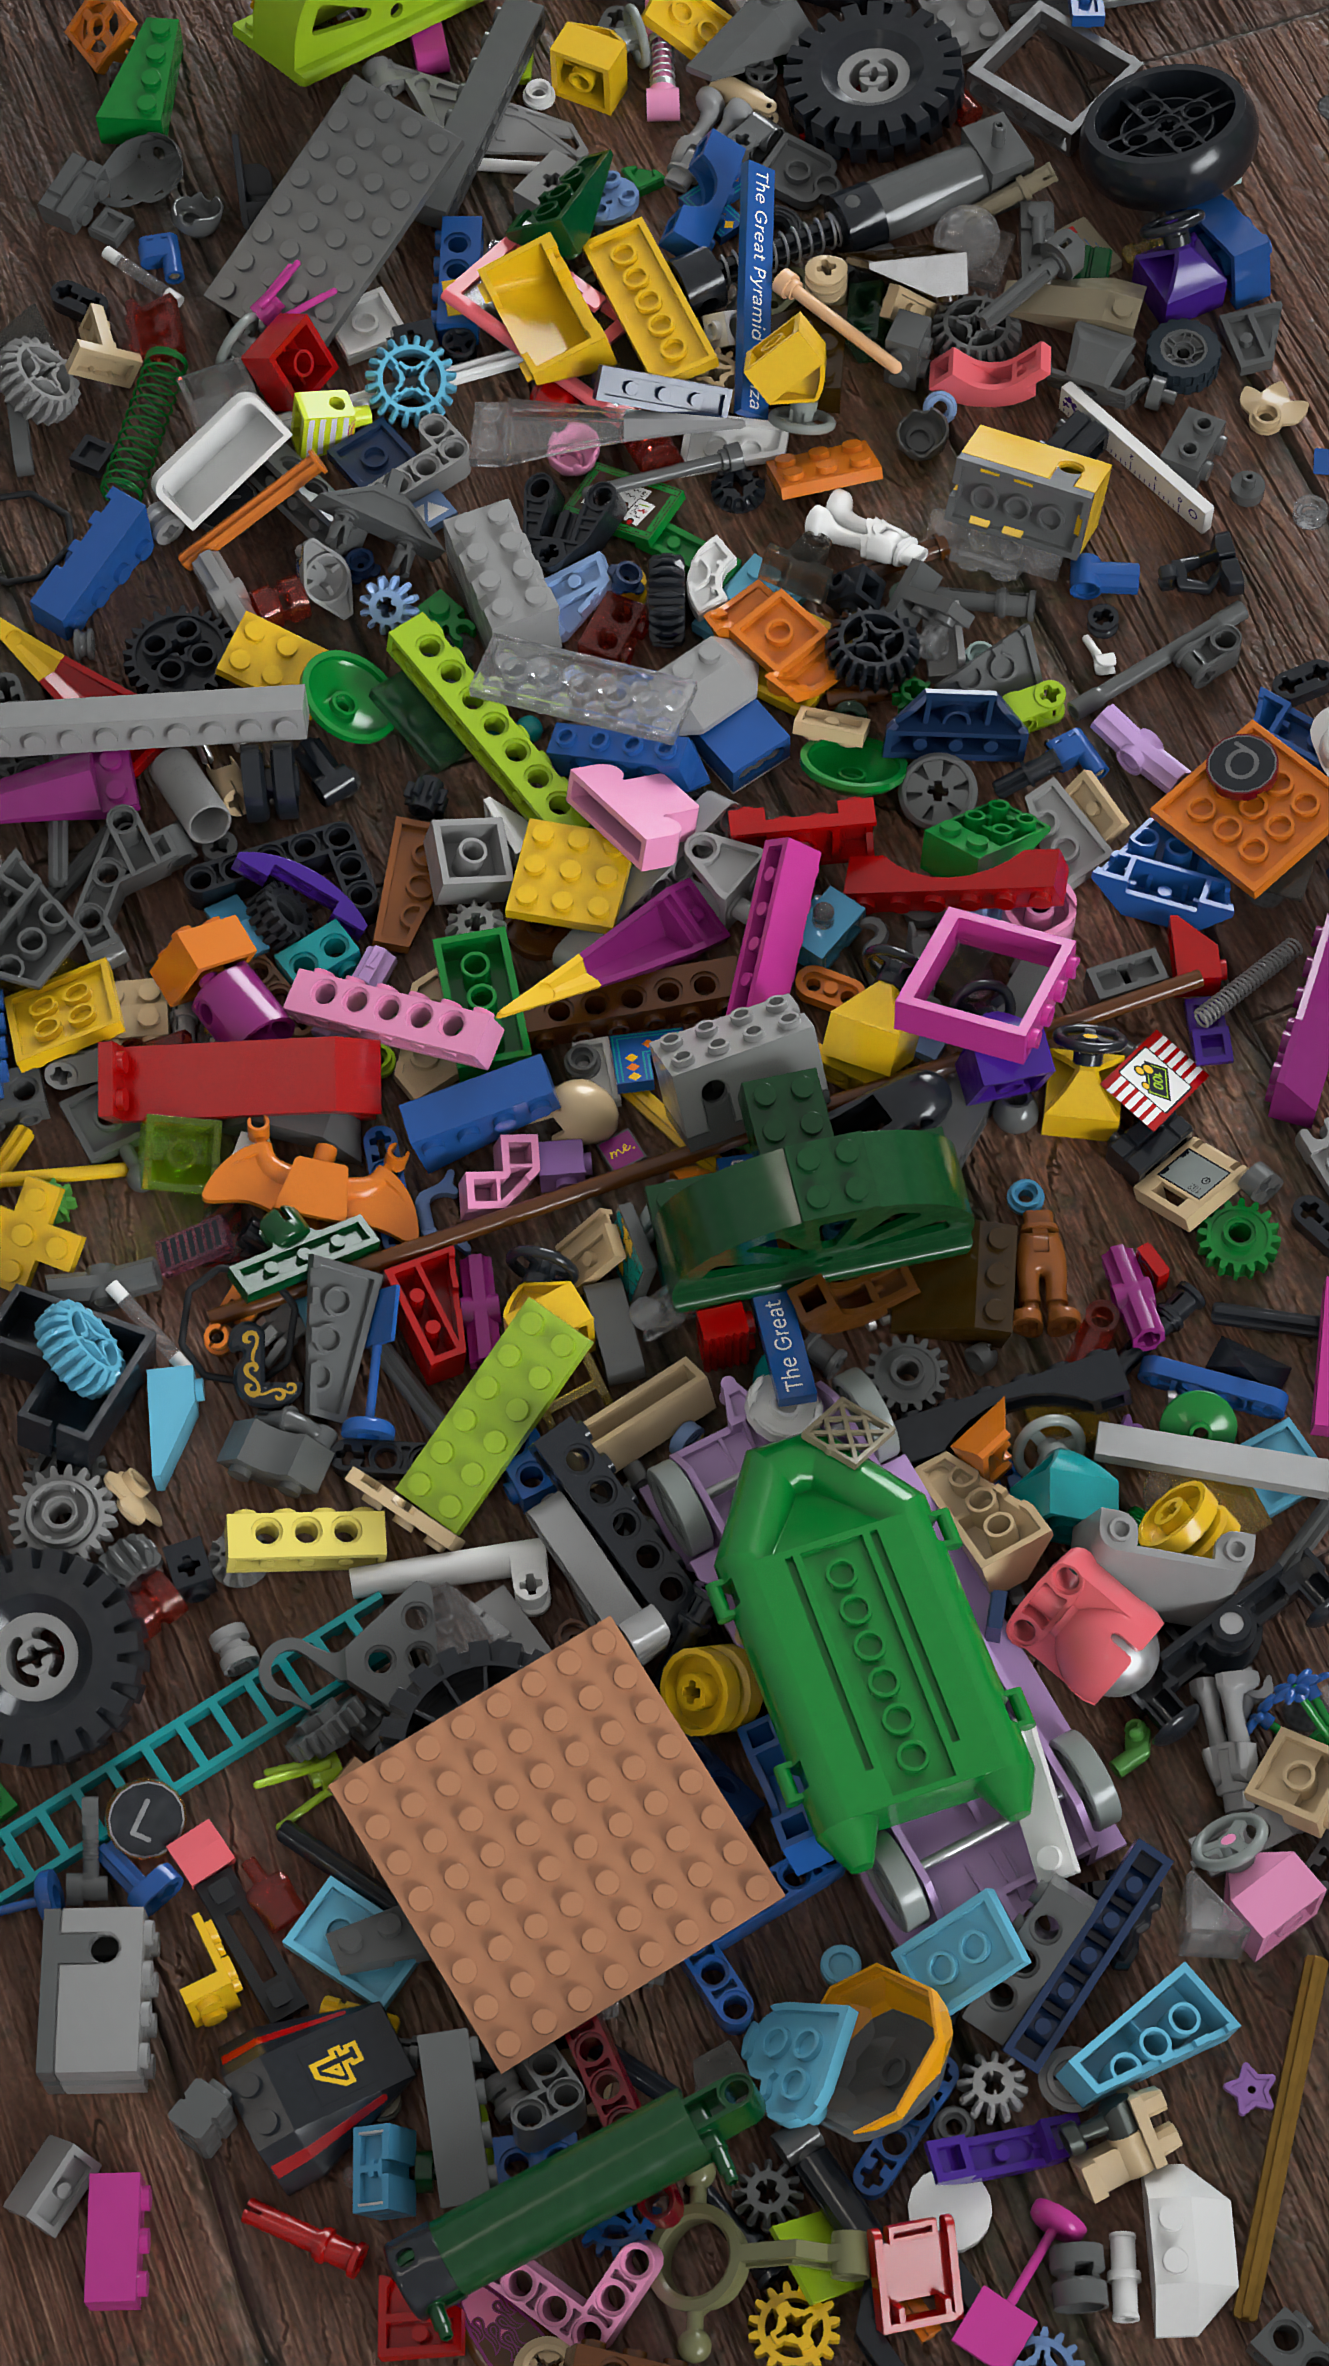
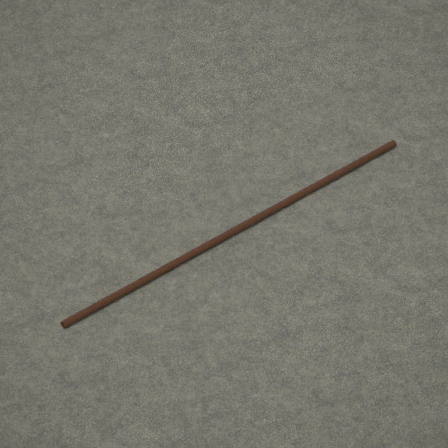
[207,969,1204,1326]

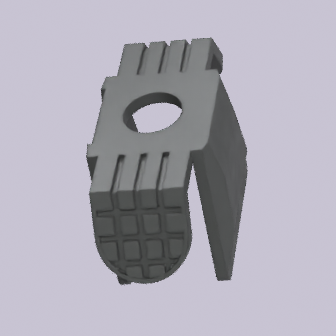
[1046,321,1151,410]

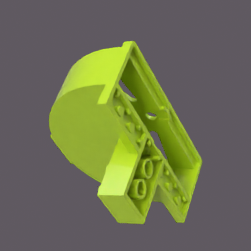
[232,0,484,87]

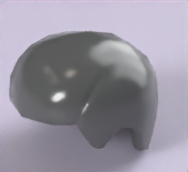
[170,192,224,239]
[895,407,949,461]

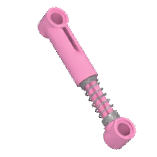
[645,0,680,122]

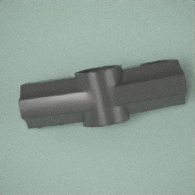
[44,1256,163,1312]

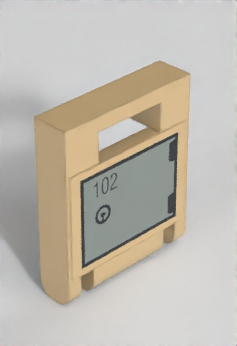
[1133,1137,1249,1232]

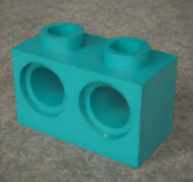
[274,919,361,987]

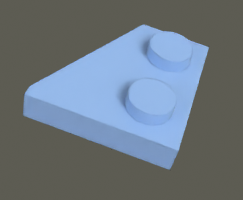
[544,551,612,643]

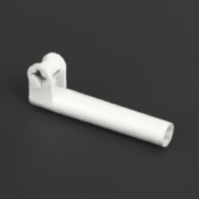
[349,1538,551,1617]

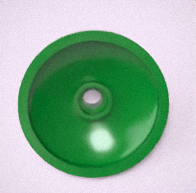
[299,650,400,744]
[799,737,908,797]

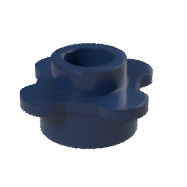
[343,548,381,585]
[607,561,645,595]

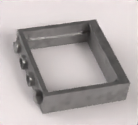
[965,0,1144,157]

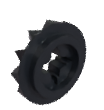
[711,465,766,514]

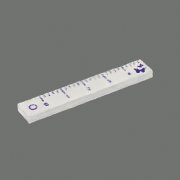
[1059,381,1214,534]

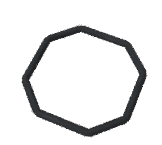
[0,490,74,586]
[178,1264,299,1384]

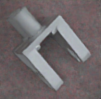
[684,832,763,931]

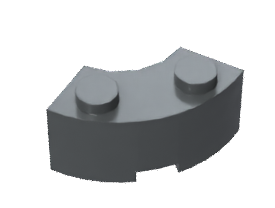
[216,1418,335,1499]

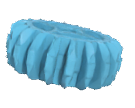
[365,335,457,429]
[34,1299,126,1400]

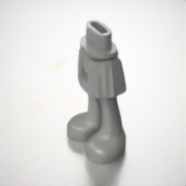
[664,86,753,193]
[1189,1670,1260,1814]

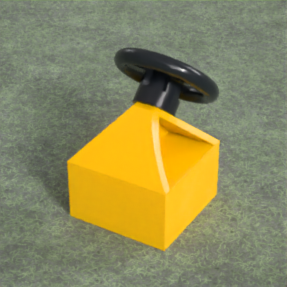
[821,944,919,1077]
[1041,1024,1128,1141]
[503,1245,596,1355]

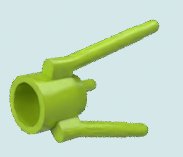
[253,1751,343,1830]

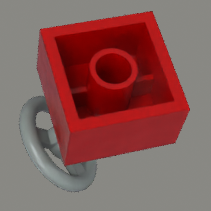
[215,312,339,412]

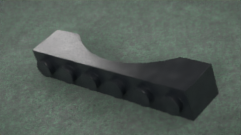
[893,1348,1133,1468]

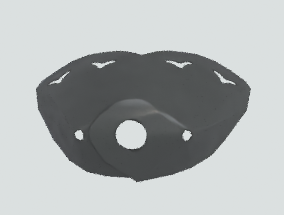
[99,132,183,208]

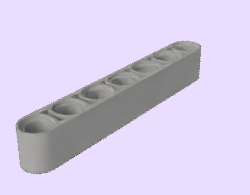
[552,791,742,969]

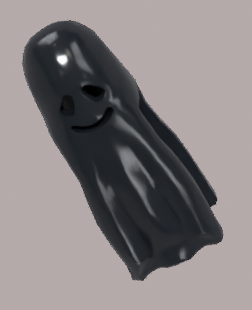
[828,1070,952,1136]

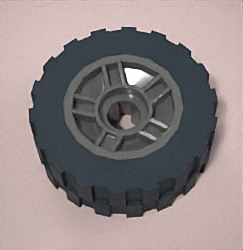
[1144,318,1222,395]

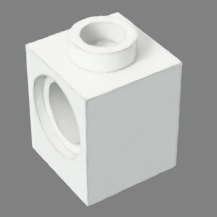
[702,310,737,349]

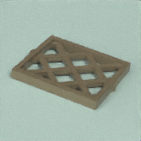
[801,1396,896,1470]

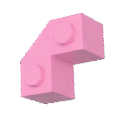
[458,1134,540,1220]

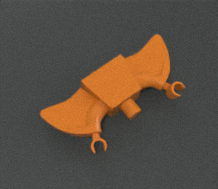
[202,1115,419,1243]

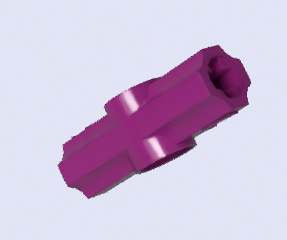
[1101,1244,1165,1352]
[459,1254,502,1370]

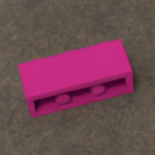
[84,2172,152,2311]

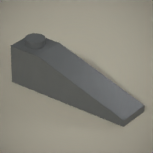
[686,0,814,82]

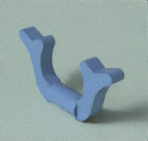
[415,1169,471,1256]

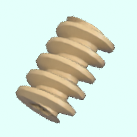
[805,255,848,306]

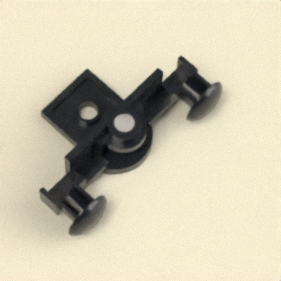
[1122,1547,1329,1747]

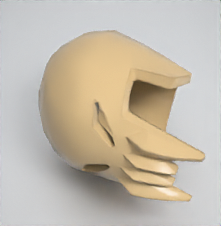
[527,1079,619,1146]

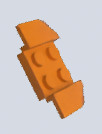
[703,579,839,703]

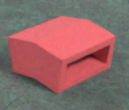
[166,1819,236,1890]

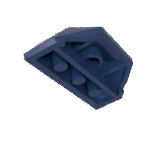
[882,688,1029,762]

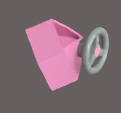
[1191,1812,1327,1963]

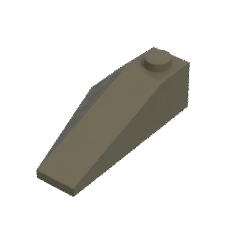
[1003,278,1147,337]

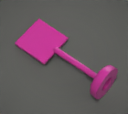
[951,2198,1087,2366]

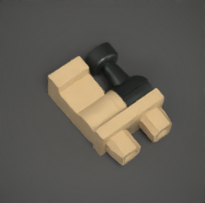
[1057,2086,1183,2204]

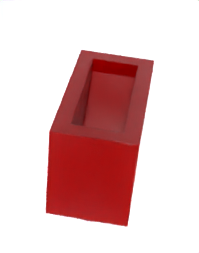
[1167,915,1227,998]

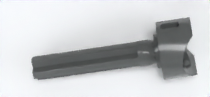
[976,228,1085,331]

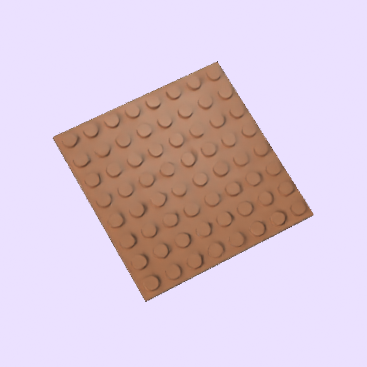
[328,1615,786,2075]

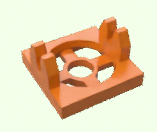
[64,0,138,75]

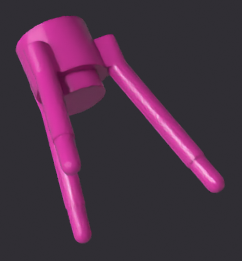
[250,260,337,327]

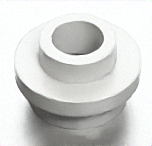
[523,79,555,110]

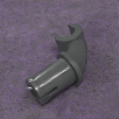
[254,1406,338,1450]

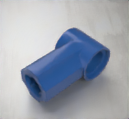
[1070,553,1140,600]

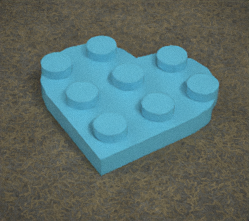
[741,2002,859,2129]

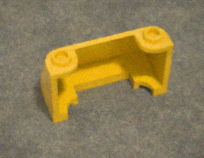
[477,232,618,385]

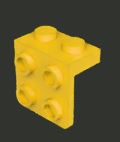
[179,1912,243,2028]

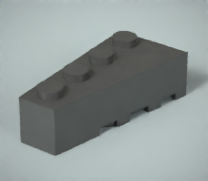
[417,2028,499,2208]

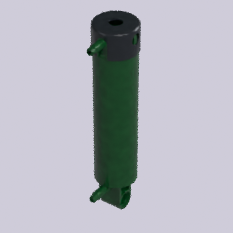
[384,2072,766,2341]

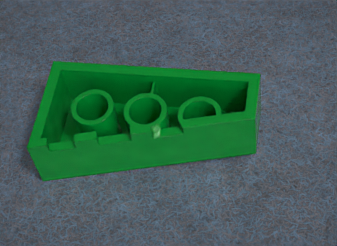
[96,17,184,144]

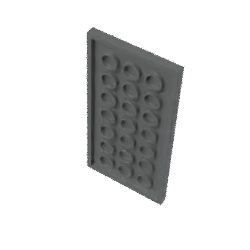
[203,74,465,347]

